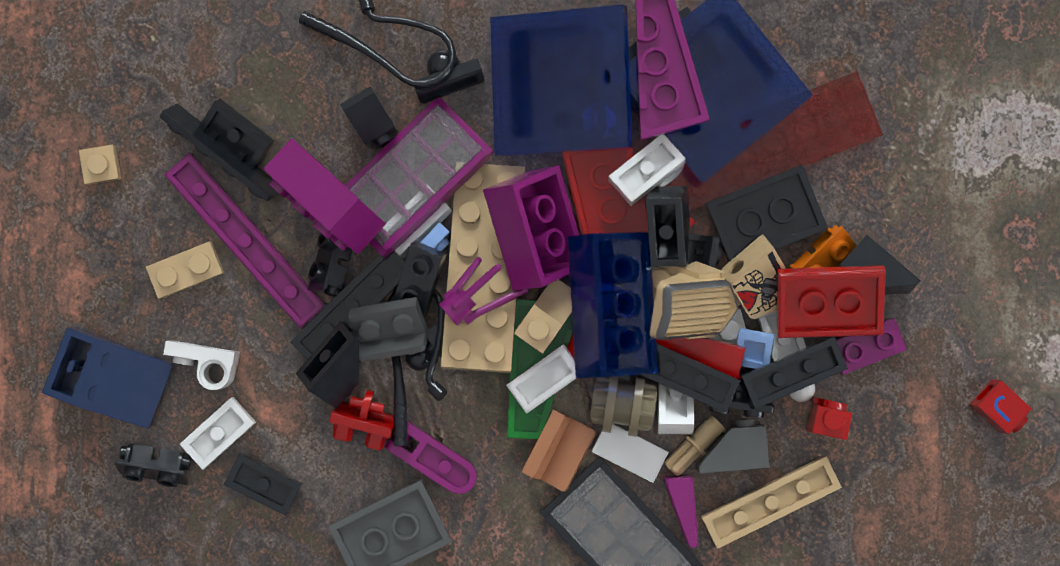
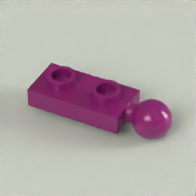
[836,318,907,375]

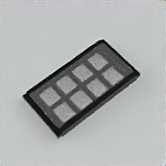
[540,456,703,566]

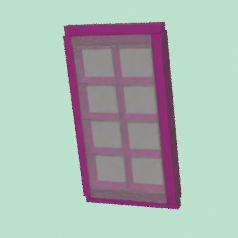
[345,97,495,258]

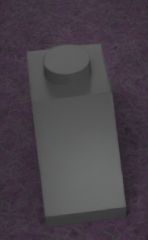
[696,418,770,473]

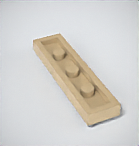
[701,456,842,549]

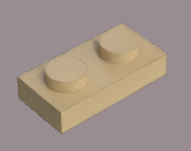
[146,241,225,299]

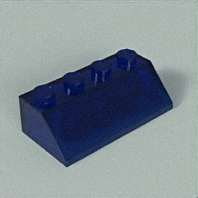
[568,232,658,378]

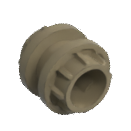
[589,371,657,437]

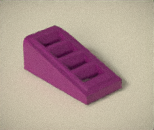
[663,474,699,548]

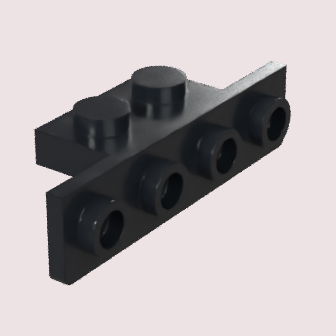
[159,98,279,201]

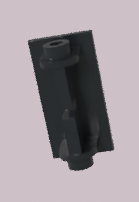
[308,233,353,297]
[115,443,191,487]

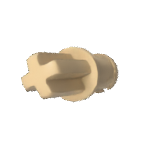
[665,414,726,476]

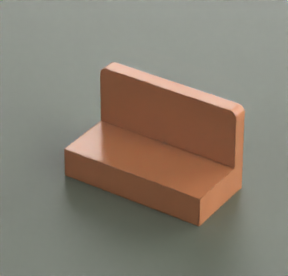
[522,410,596,492]

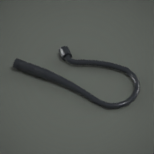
[299,0,456,87]
[387,288,447,447]

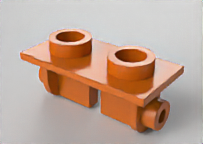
[789,225,857,268]

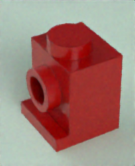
[806,397,852,440]

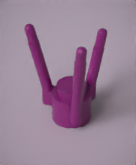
[439,257,529,325]

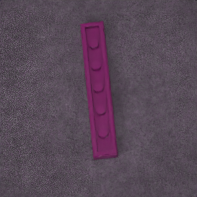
[164,152,327,329]

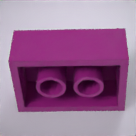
[263,138,387,254]
[483,165,588,290]

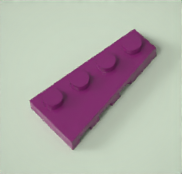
[635,0,710,141]

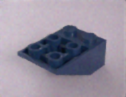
[42,327,174,429]

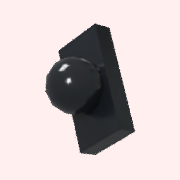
[414,49,485,104]

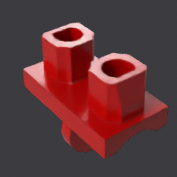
[329,390,394,451]

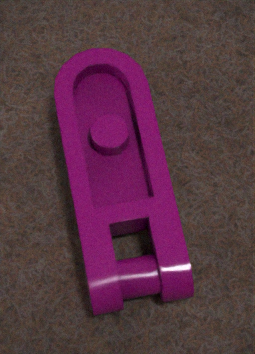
[384,420,477,494]

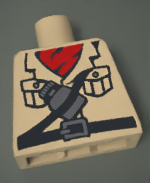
[722,234,786,319]

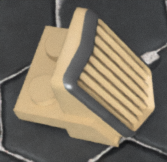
[642,261,738,340]

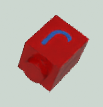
[969,379,1032,434]

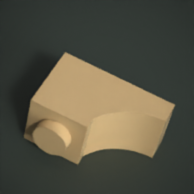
[514,279,583,354]

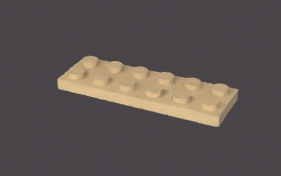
[441,162,525,373]

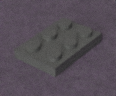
[328,479,452,566]

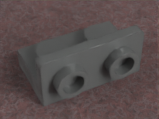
[348,297,428,362]

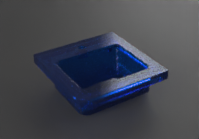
[614,0,813,184]
[490,4,632,157]

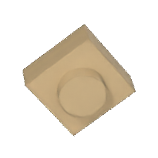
[79,144,121,185]

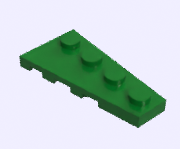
[507,299,582,439]

